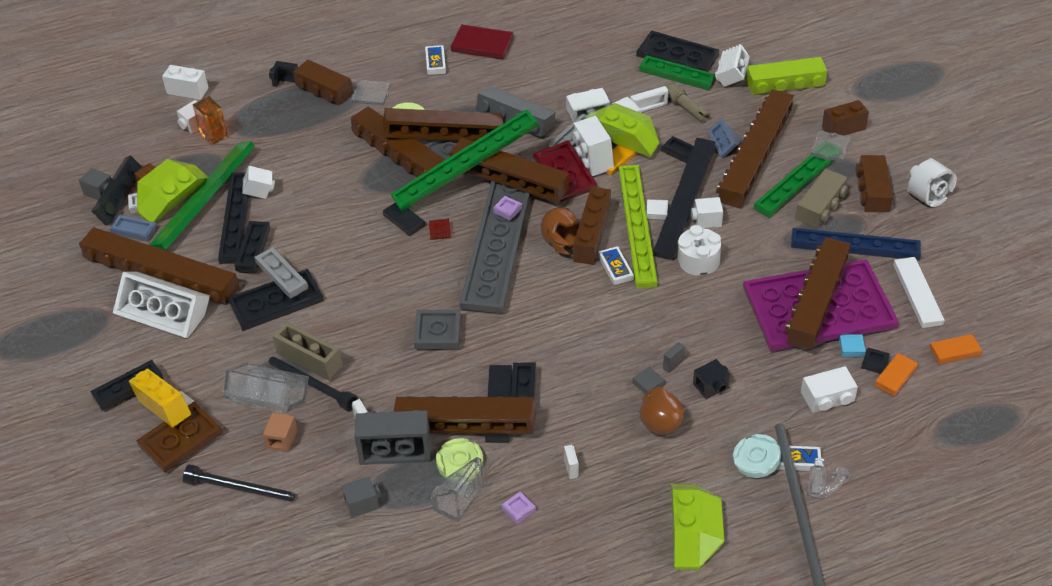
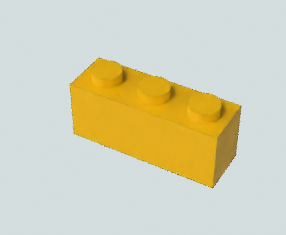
[129,369,191,428]

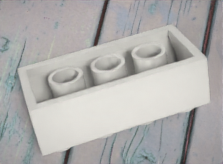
[113,272,210,338]

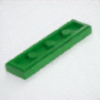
[639,55,716,91]

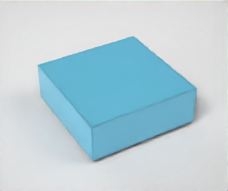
[839,335,866,357]

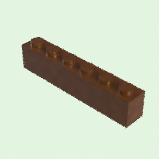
[351,106,445,177]
[383,108,503,141]
[450,138,569,203]
[784,237,851,350]
[393,396,537,434]

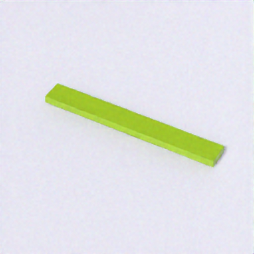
[618,165,657,288]

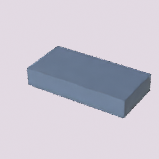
[110,215,157,242]

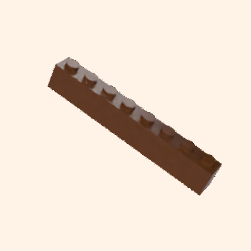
[716,89,794,209]
[79,227,239,305]

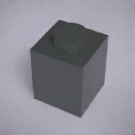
[79,168,112,200]
[341,476,381,518]

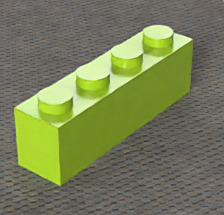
[746,57,827,95]

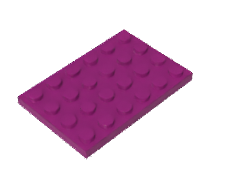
[743,259,899,352]

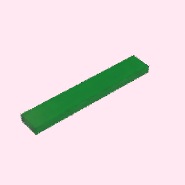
[753,142,842,219]

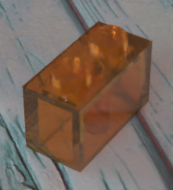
[192,96,228,145]

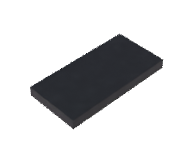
[636,30,719,72]
[227,269,324,331]

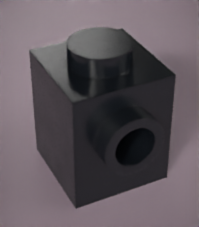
[693,359,730,399]

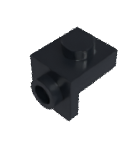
[269,61,298,87]

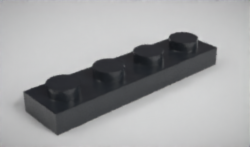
[91,155,144,225]

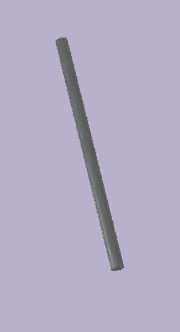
[775,423,825,586]

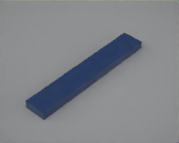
[791,228,921,261]

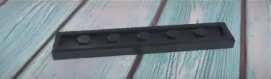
[218,172,249,264]

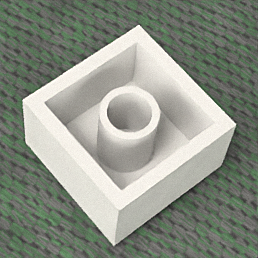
[572,116,614,176]

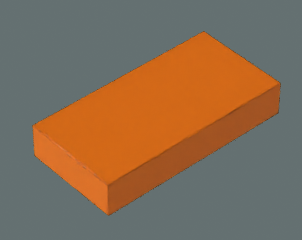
[929,334,982,364]
[874,353,918,397]

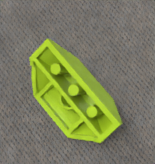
[585,103,659,158]
[137,159,208,223]
[670,483,724,570]

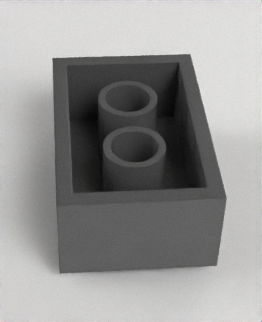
[354,410,431,465]

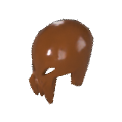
[541,207,579,255]
[639,387,684,435]

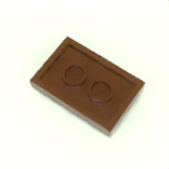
[136,401,223,473]

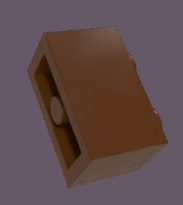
[822,100,869,139]

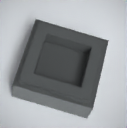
[663,342,685,373]
[632,366,665,394]

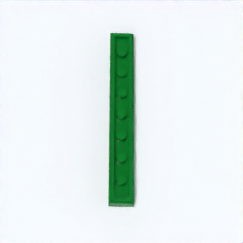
[390,109,539,212]
[149,141,255,250]

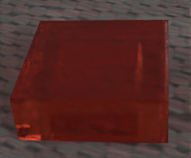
[429,218,451,240]

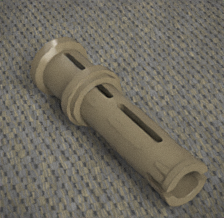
[663,80,711,123]

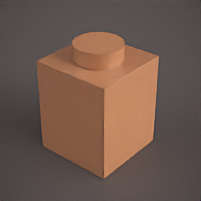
[263,413,297,452]

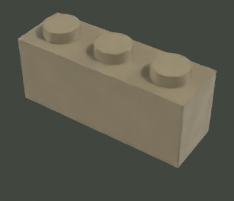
[795,168,848,229]
[273,322,343,380]

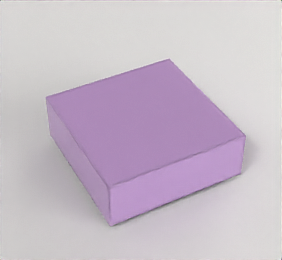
[493,196,522,221]
[501,492,536,525]

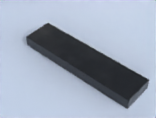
[485,365,512,443]

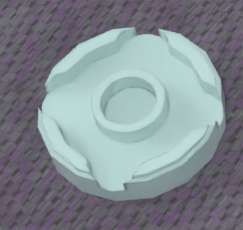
[733,434,782,478]

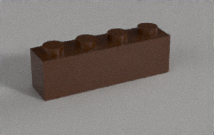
[573,187,611,265]

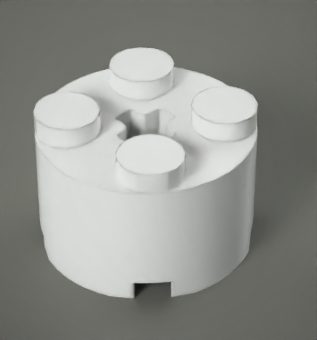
[907,158,957,207]
[678,225,721,275]

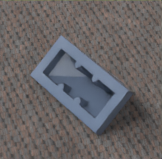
[708,118,742,158]

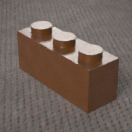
[293,59,353,106]
[855,155,893,212]

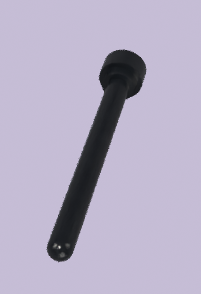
[268,357,358,411]
[183,464,295,501]

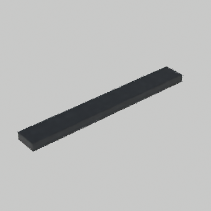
[653,138,716,260]

